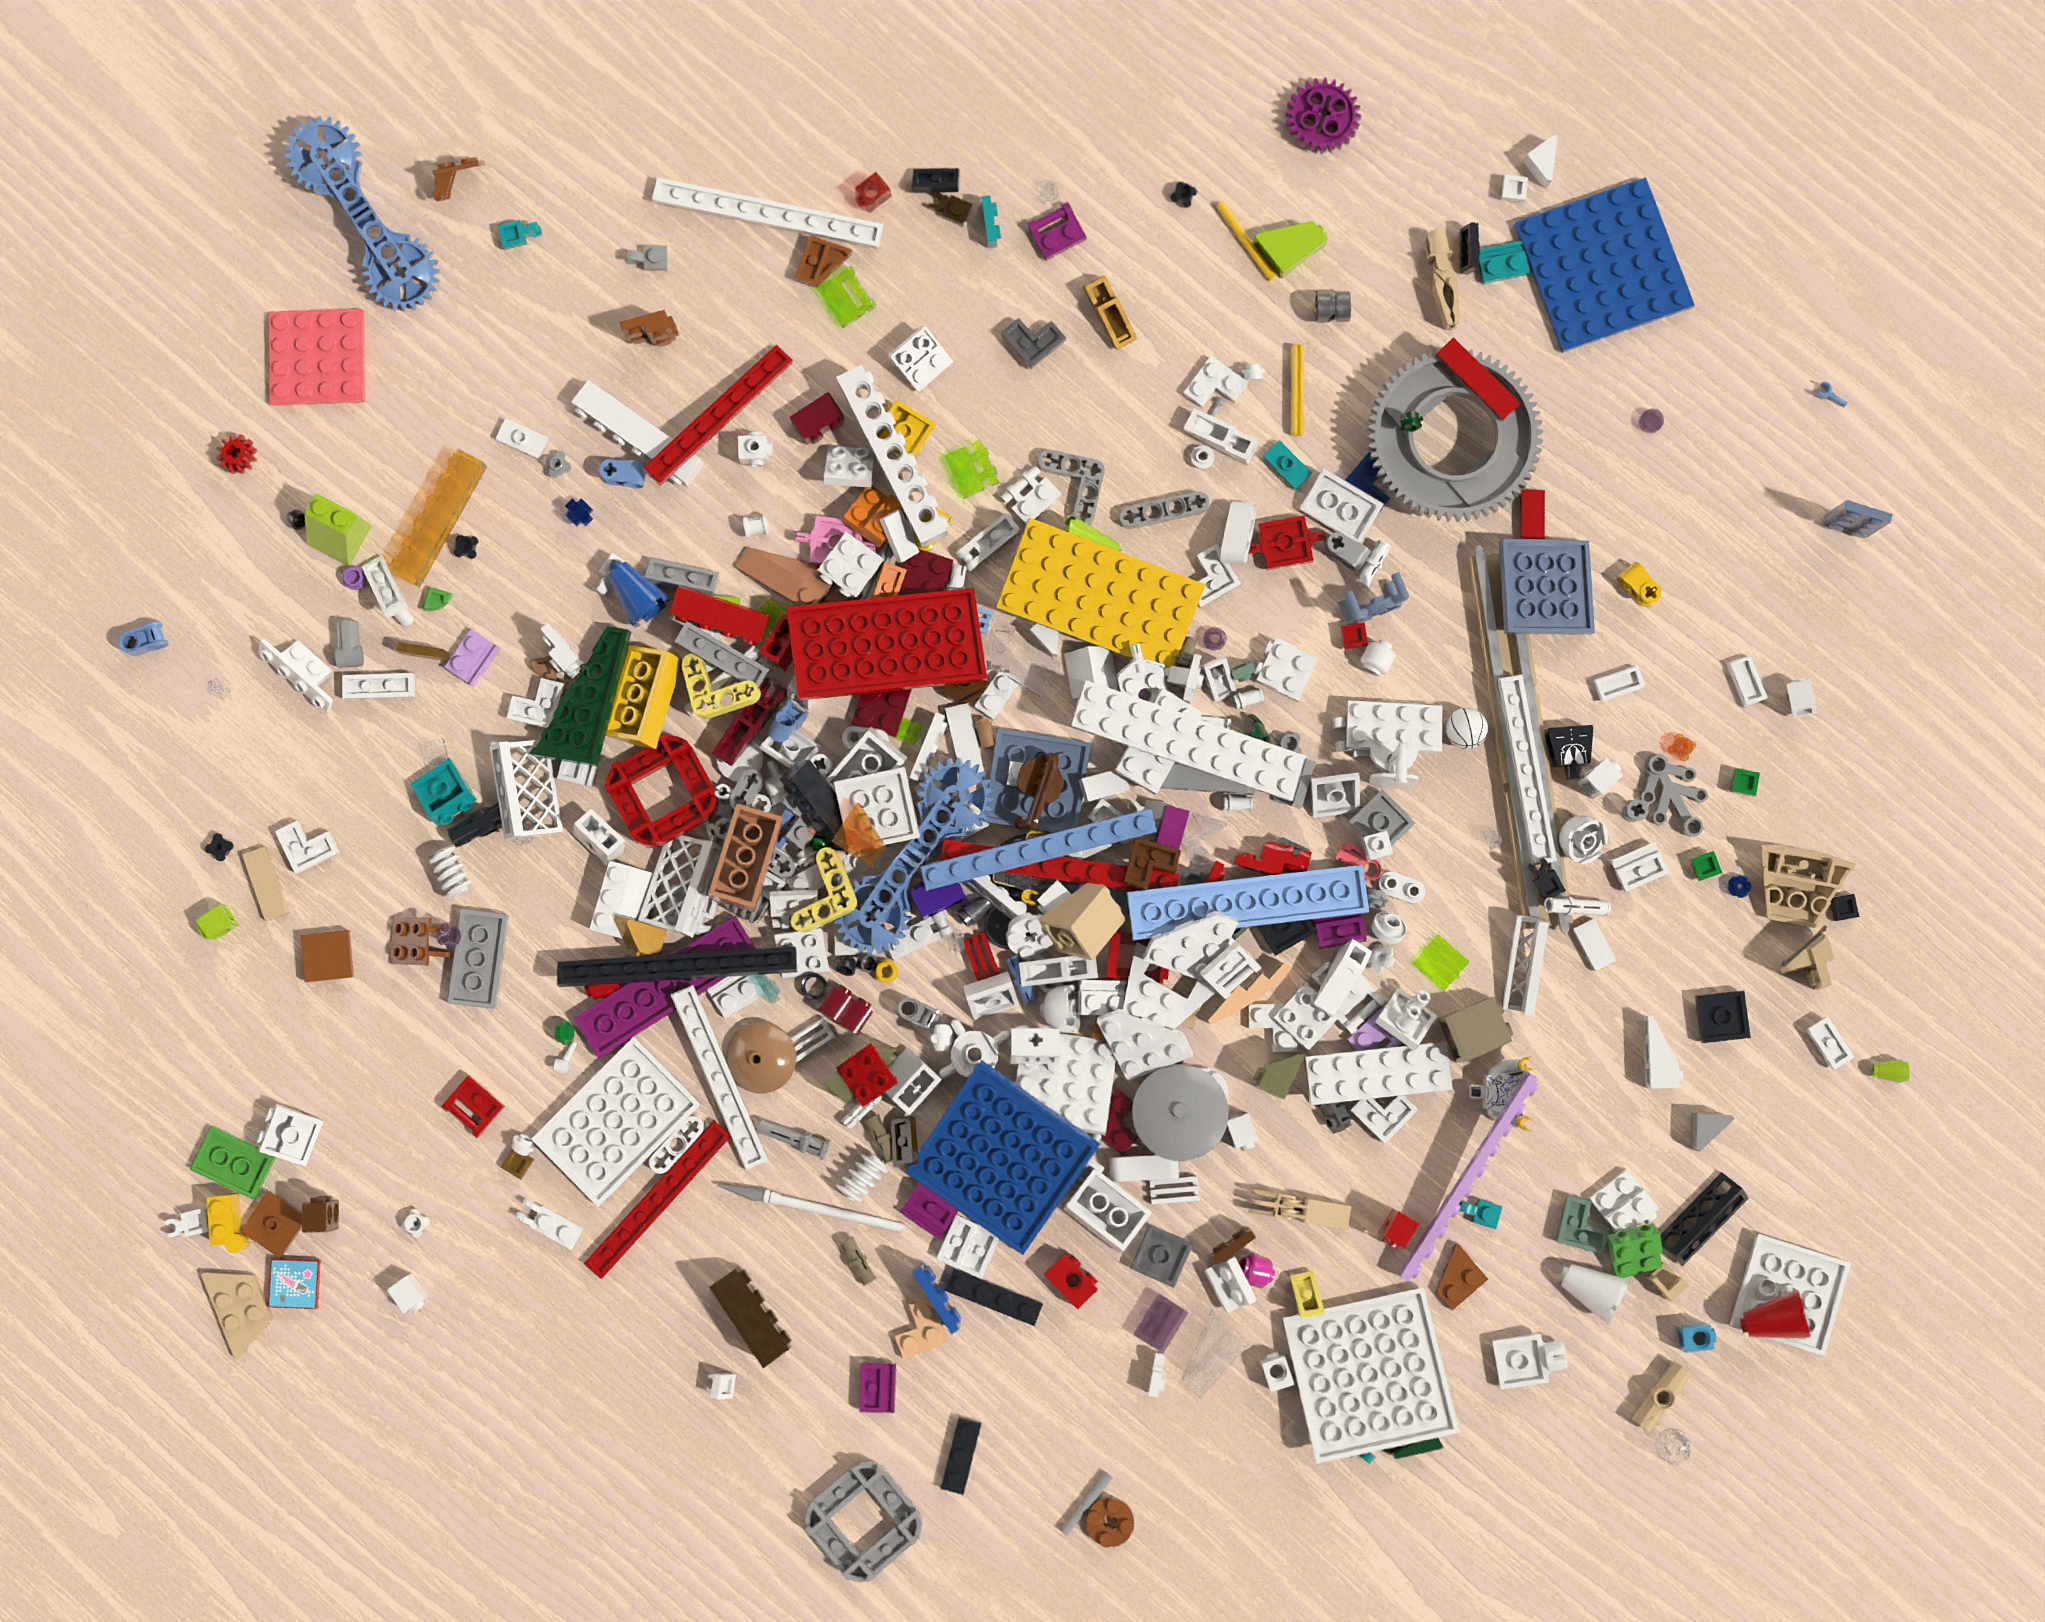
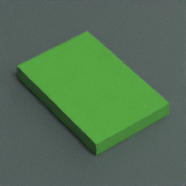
[189,1126,276,1200]

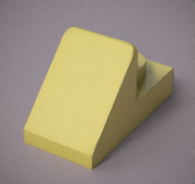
[1290,1271,1325,1319]

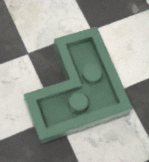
[1555,1195,1609,1254]

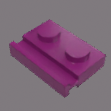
[1313,914,1367,949]
[900,1183,959,1239]
[859,1362,897,1413]

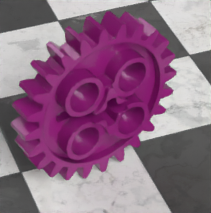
[1285,77,1361,154]

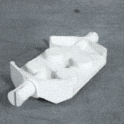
[1117,643,1168,703]

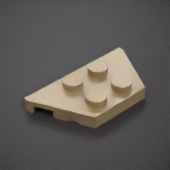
[201,1272,274,1360]

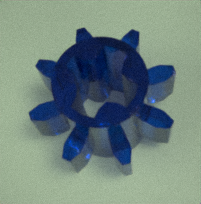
[564,498,594,527]

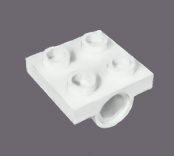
[824,446,875,487]

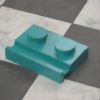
[1479,241,1530,285]

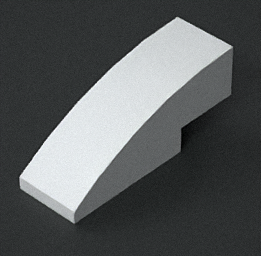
[1183,408,1258,465]
[1019,956,1098,987]

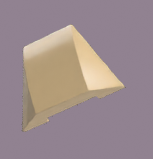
[1761,844,1856,928]

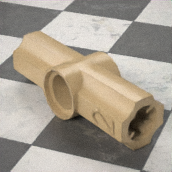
[1632,1361,1692,1433]

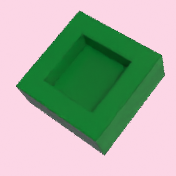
[1730,768,1760,797]
[1690,851,1722,881]

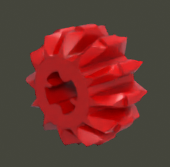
[216,434,258,474]

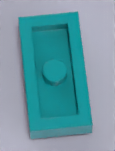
[981,195,1001,248]

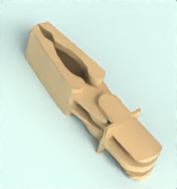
[1425,228,1460,330]
[1248,1189,1352,1230]

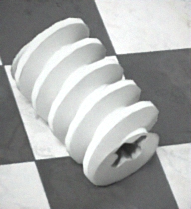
[428,846,472,900]
[836,1150,889,1202]

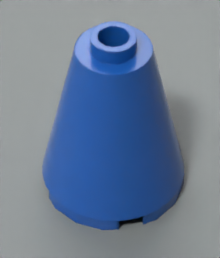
[608,561,671,628]

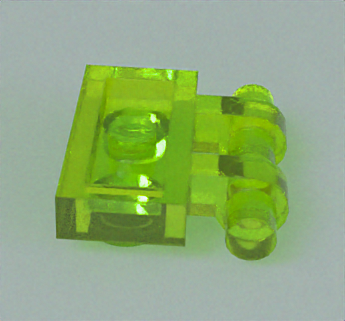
[944,440,999,499]

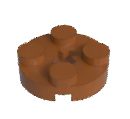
[1086,1497,1134,1548]

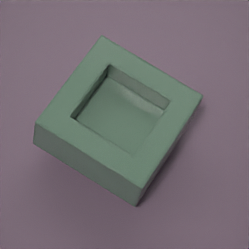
[1230,661,1256,682]

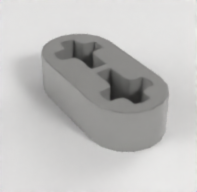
[729,769,763,810]

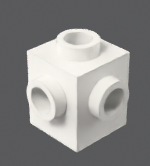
[738,432,773,467]

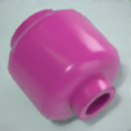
[1239,1254,1275,1288]

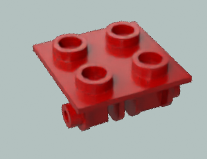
[836,1043,898,1108]

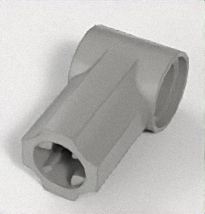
[335,620,364,668]

